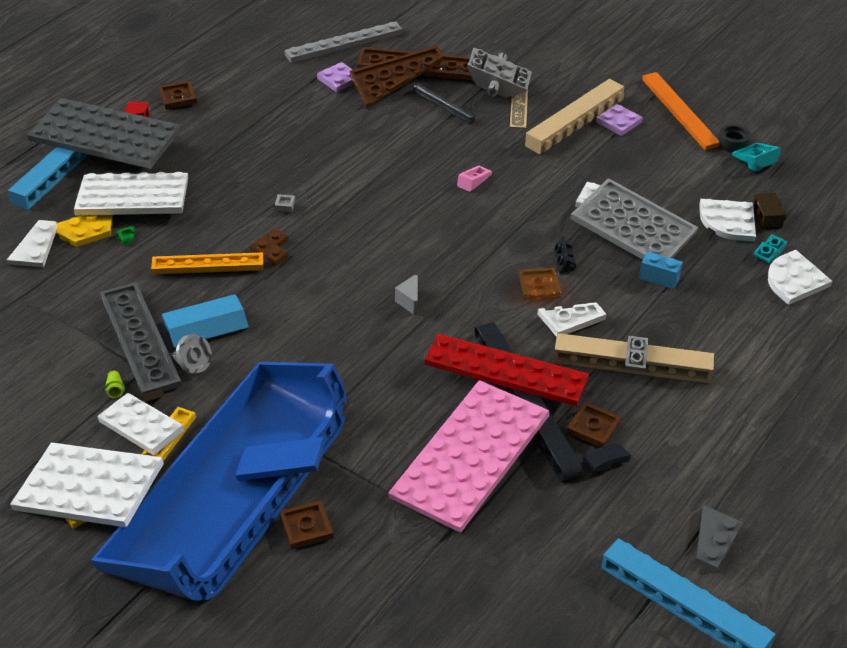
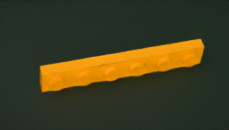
[151,253,263,274]

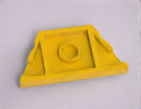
[56,215,113,247]

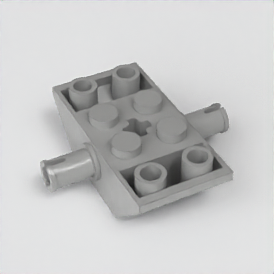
[467,48,532,98]

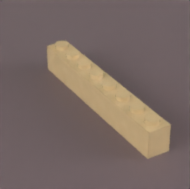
[525,79,624,154]
[554,333,714,384]

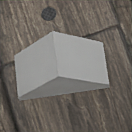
[395,275,418,315]

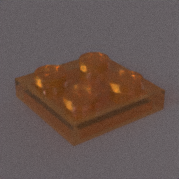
[518,267,561,300]

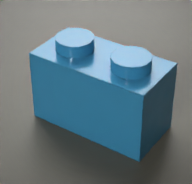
[639,251,683,289]

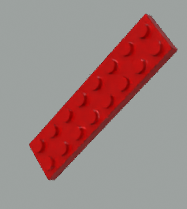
[424,334,589,407]

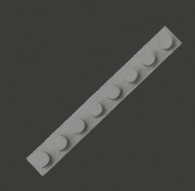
[285,22,403,63]

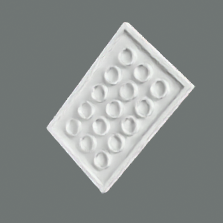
[74,172,188,215]
[10,443,164,527]

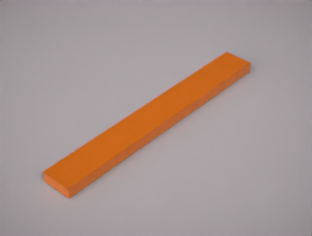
[642,72,720,151]

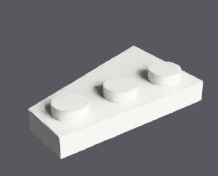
[538,303,607,337]

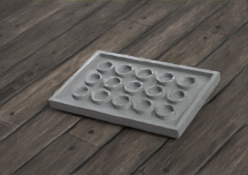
[570,178,698,260]

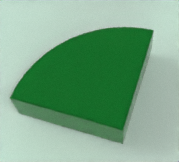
[116,226,135,246]

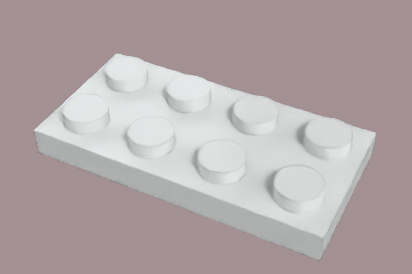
[98,393,184,455]

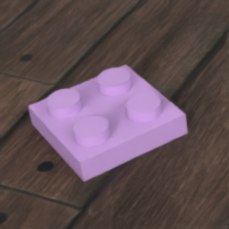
[317,62,354,92]
[596,104,642,136]

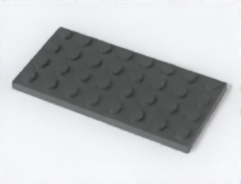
[27,98,181,169]

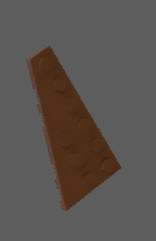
[349,45,443,109]

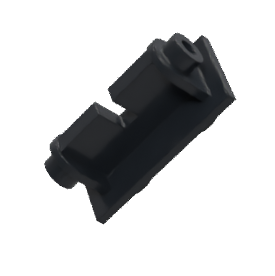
[554,236,576,273]

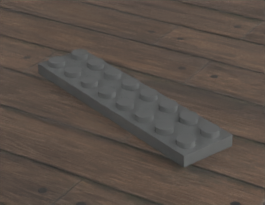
[100,282,182,394]

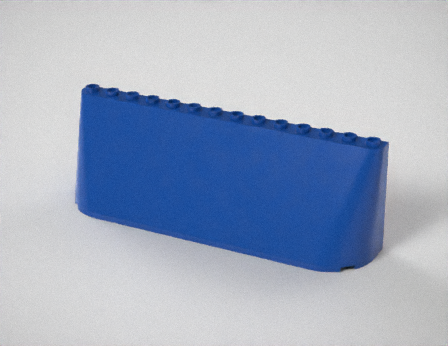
[91,362,346,601]

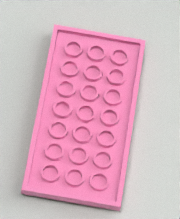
[388,380,549,533]

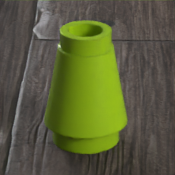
[104,371,125,399]

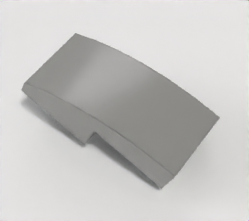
[625,336,648,370]

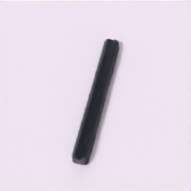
[413,83,476,124]

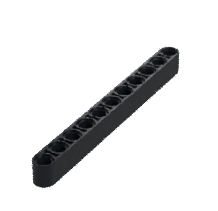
[474,322,582,482]

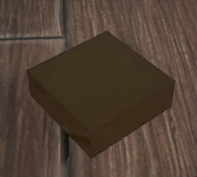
[141,389,164,403]

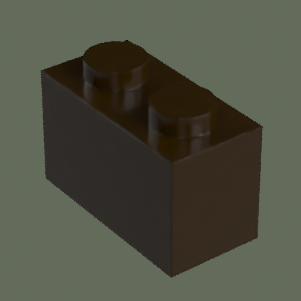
[753,193,787,230]

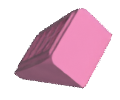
[457,166,492,192]

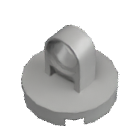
[172,334,211,374]

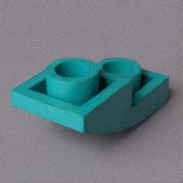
[753,234,787,263]

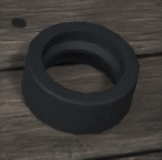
[718,124,751,152]

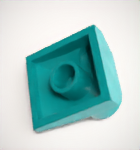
[732,142,781,171]

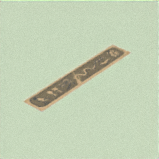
[510,89,528,128]

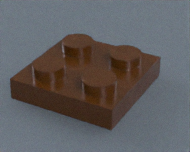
[158,81,197,109]
[566,402,622,448]
[279,500,334,549]

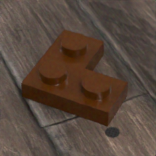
[250,228,289,266]

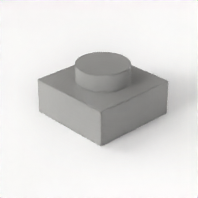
[275,194,295,212]

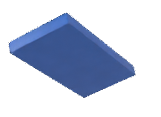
[235,437,325,481]

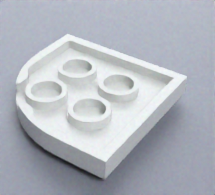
[699,199,756,242]
[768,250,832,305]

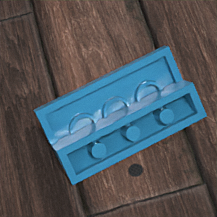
[162,294,249,348]

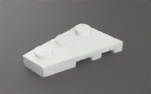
[7,220,58,267]

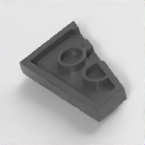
[696,505,743,573]

